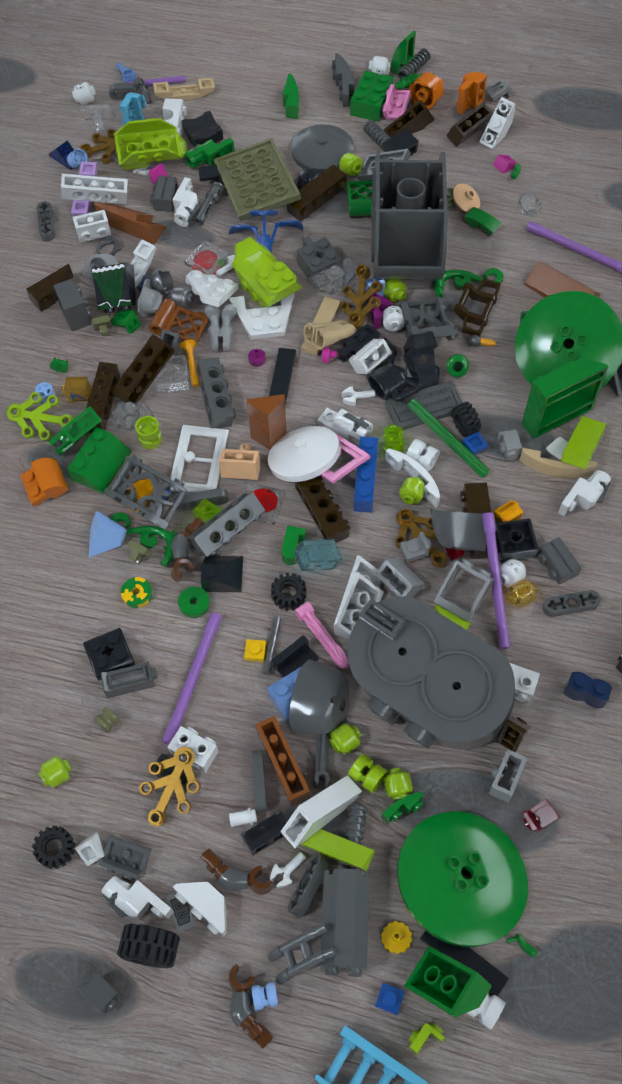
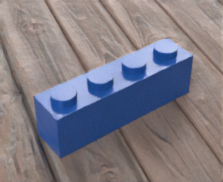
[354,436,378,513]

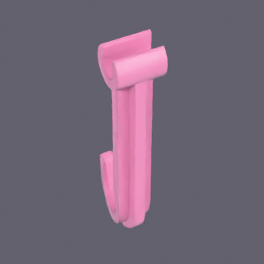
[295,602,350,669]

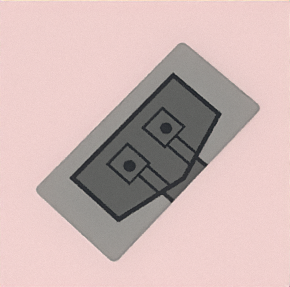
[165,891,196,933]

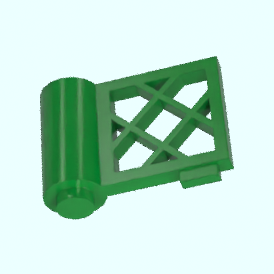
[347,181,372,217]

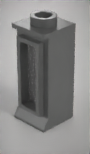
[101,661,157,698]

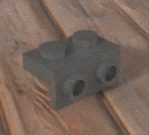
[97,835,152,880]

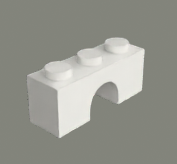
[163,98,187,137]

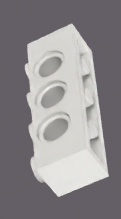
[61,174,128,205]

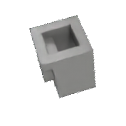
[497,430,522,460]

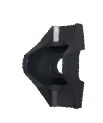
[403,331,440,389]

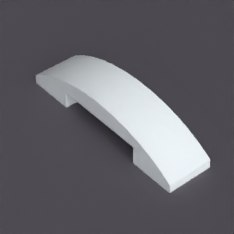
[130,240,156,288]
[385,449,440,508]

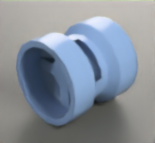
[67,149,87,168]
[251,982,278,1011]

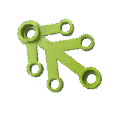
[6,392,74,441]

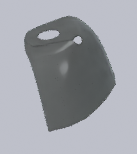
[430,508,486,551]
[289,659,349,734]

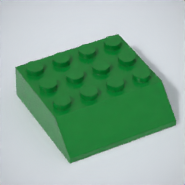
[521,358,609,440]

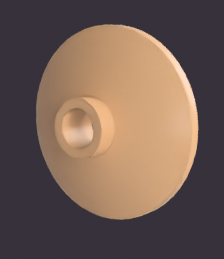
[452,183,480,213]

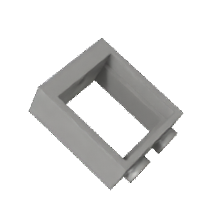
[433,558,494,621]

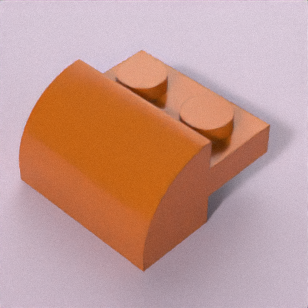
[456,72,487,115]
[20,458,69,507]

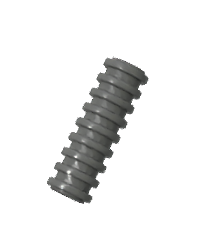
[398,48,431,80]
[363,120,391,152]
[340,805,368,869]

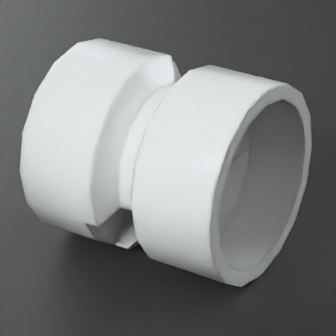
[406,439,440,472]
[466,993,506,1030]

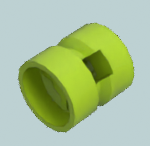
[135,416,162,450]
[348,753,388,794]

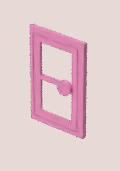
[321,426,371,483]

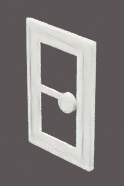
[169,425,229,493]

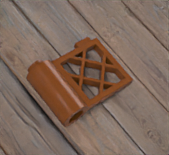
[148,299,209,344]

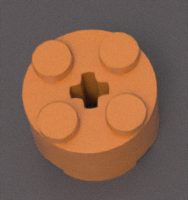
[409,72,444,109]

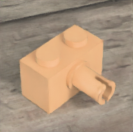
[219,443,261,480]

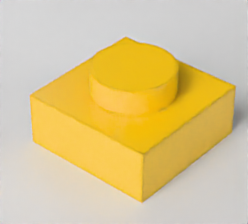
[244,639,266,662]

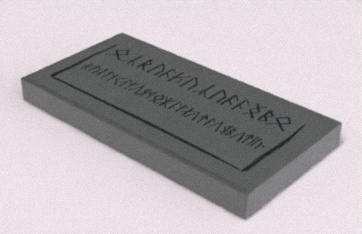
[385,380,462,432]

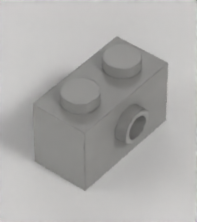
[376,557,424,598]
[488,749,527,803]

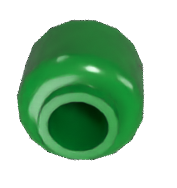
[446,353,469,377]

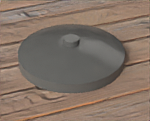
[291,124,354,174]

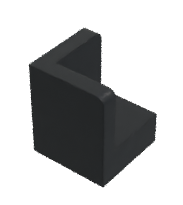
[198,165,220,183]

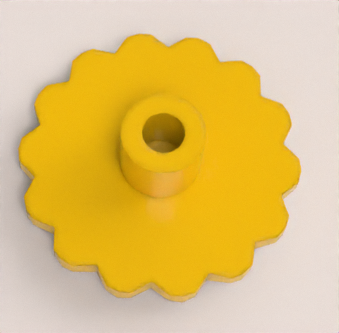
[381,921,412,954]

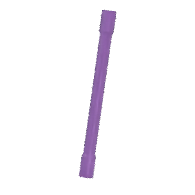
[527,221,622,273]
[482,512,511,649]
[162,613,222,745]

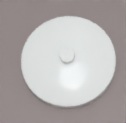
[268,426,341,482]

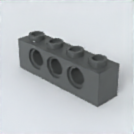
[196,357,236,428]
[188,491,265,557]

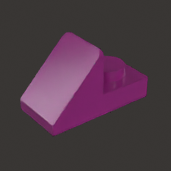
[369,293,392,329]

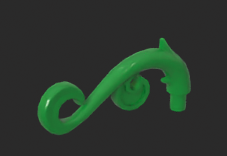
[434,268,504,297]
[110,512,175,567]

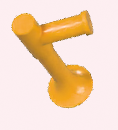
[179,340,200,388]

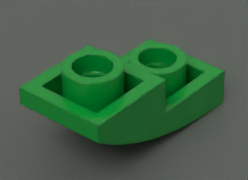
[463,207,501,236]
[381,792,424,825]

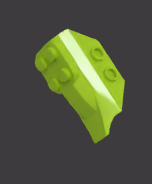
[114,118,188,170]
[232,237,303,307]

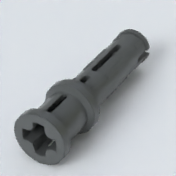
[194,182,225,226]

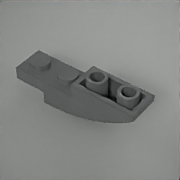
[332,53,355,107]

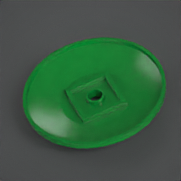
[515,291,622,388]
[397,811,528,947]

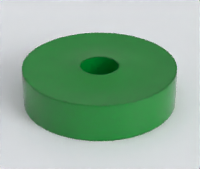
[178,587,210,618]

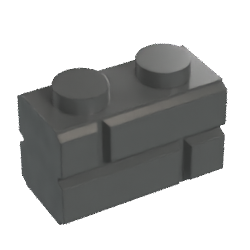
[150,176,178,212]
[538,537,581,585]

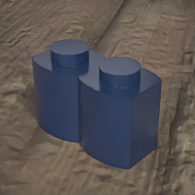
[564,672,612,708]

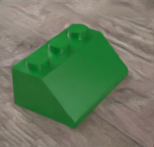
[67,427,131,494]
[404,946,492,1018]

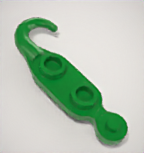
[395,74,422,90]

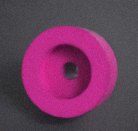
[322,346,336,363]

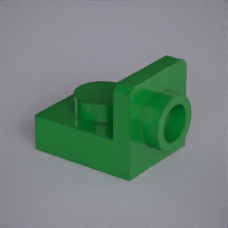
[110,310,141,334]

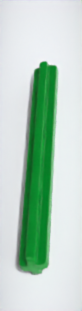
[408,399,490,478]

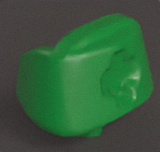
[50,357,69,373]

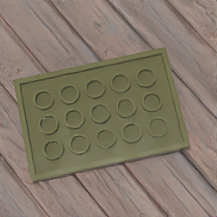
[213,138,301,221]

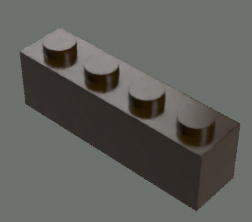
[287,165,347,222]
[460,482,492,559]

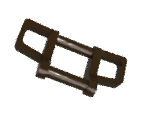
[453,279,501,337]

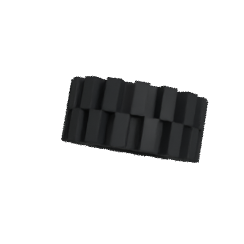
[451,401,481,437]
[271,572,307,611]
[32,826,75,869]

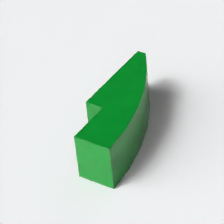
[390,30,416,75]
[282,74,299,119]

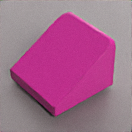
[493,154,517,173]
[149,163,168,184]

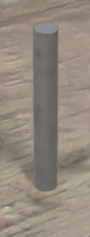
[263,616,281,675]

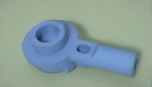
[116,63,136,82]

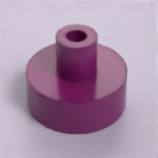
[248,348,266,367]

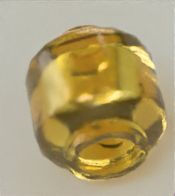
[506,579,538,608]

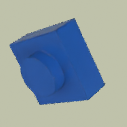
[462,432,488,455]
[375,983,405,1016]

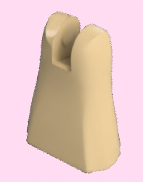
[303,320,356,350]

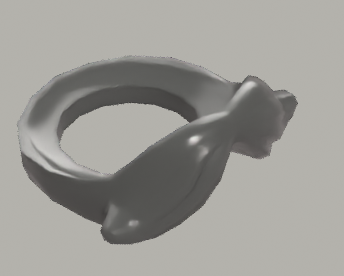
[96,236,121,256]

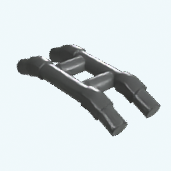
[268,923,337,985]

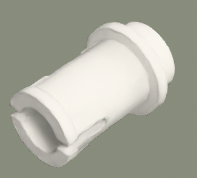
[229,808,257,827]

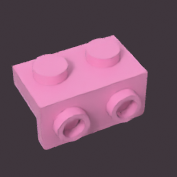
[382,84,411,121]

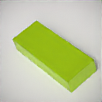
[561,416,607,470]

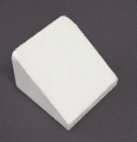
[546,437,568,460]
[75,833,104,866]

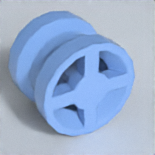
[35,382,55,404]

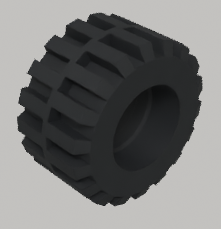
[117,924,180,969]

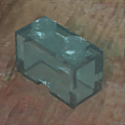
[294,539,342,572]

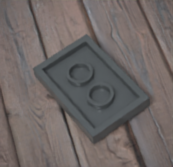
[357,149,411,181]

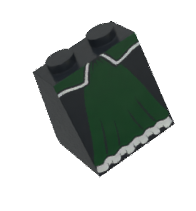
[91,263,136,313]

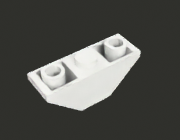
[479,97,516,149]
[173,882,227,937]

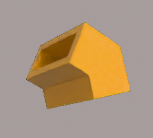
[493,500,524,522]

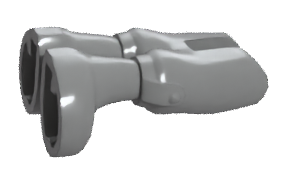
[204,305,237,352]

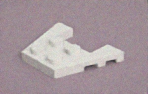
[229,293,295,340]

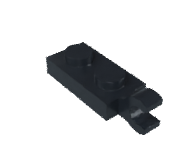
[338,323,380,363]

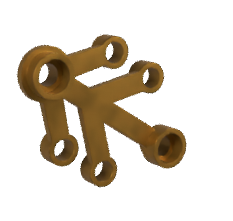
[79,129,118,164]
[340,264,383,328]
[395,508,447,568]
[139,747,201,826]

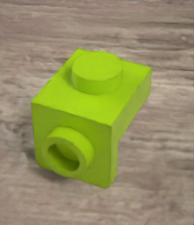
[408,1022,445,1054]

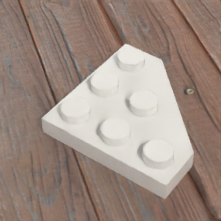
[185,270,238,307]

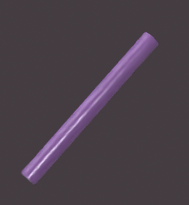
[125,76,186,86]

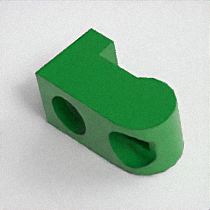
[282,526,306,565]

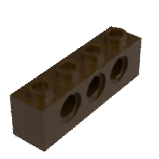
[111,334,175,408]
[85,362,120,433]
[295,475,351,546]

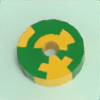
[121,577,153,608]

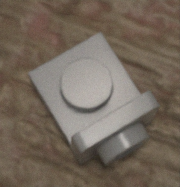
[486,77,512,101]
[400,531,432,563]

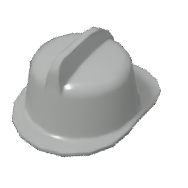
[82,253,119,281]
[138,279,163,317]

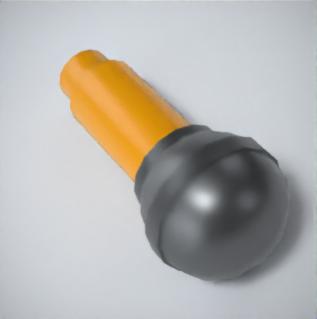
[469,335,496,347]

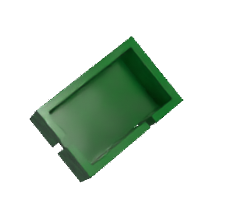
[350,71,393,122]

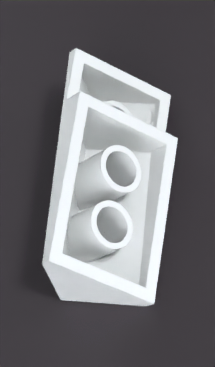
[334,556,384,640]

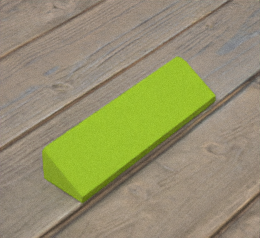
[300,829,375,872]

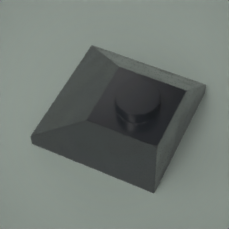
[201,556,243,592]

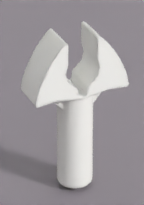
[216,255,235,277]
[342,386,376,406]
[270,852,306,888]

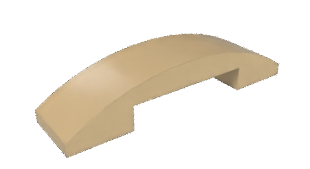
[153,78,215,101]
[519,448,597,479]

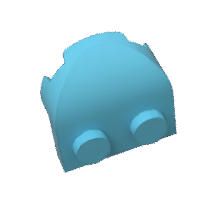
[120,92,146,125]

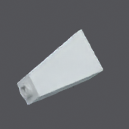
[281,775,362,848]

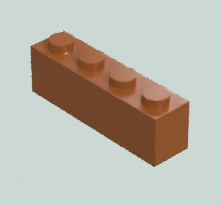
[255,716,311,807]

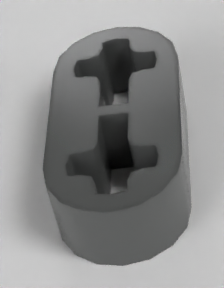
[109,83,138,100]

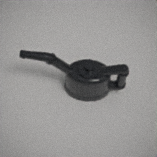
[366,337,422,402]

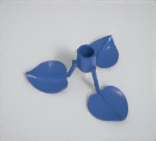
[229,210,303,252]

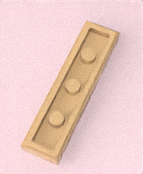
[301,297,341,356]

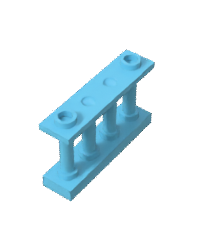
[314,1026,428,1084]

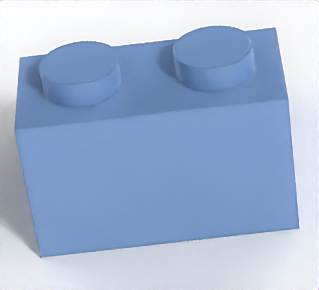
[267,666,302,728]

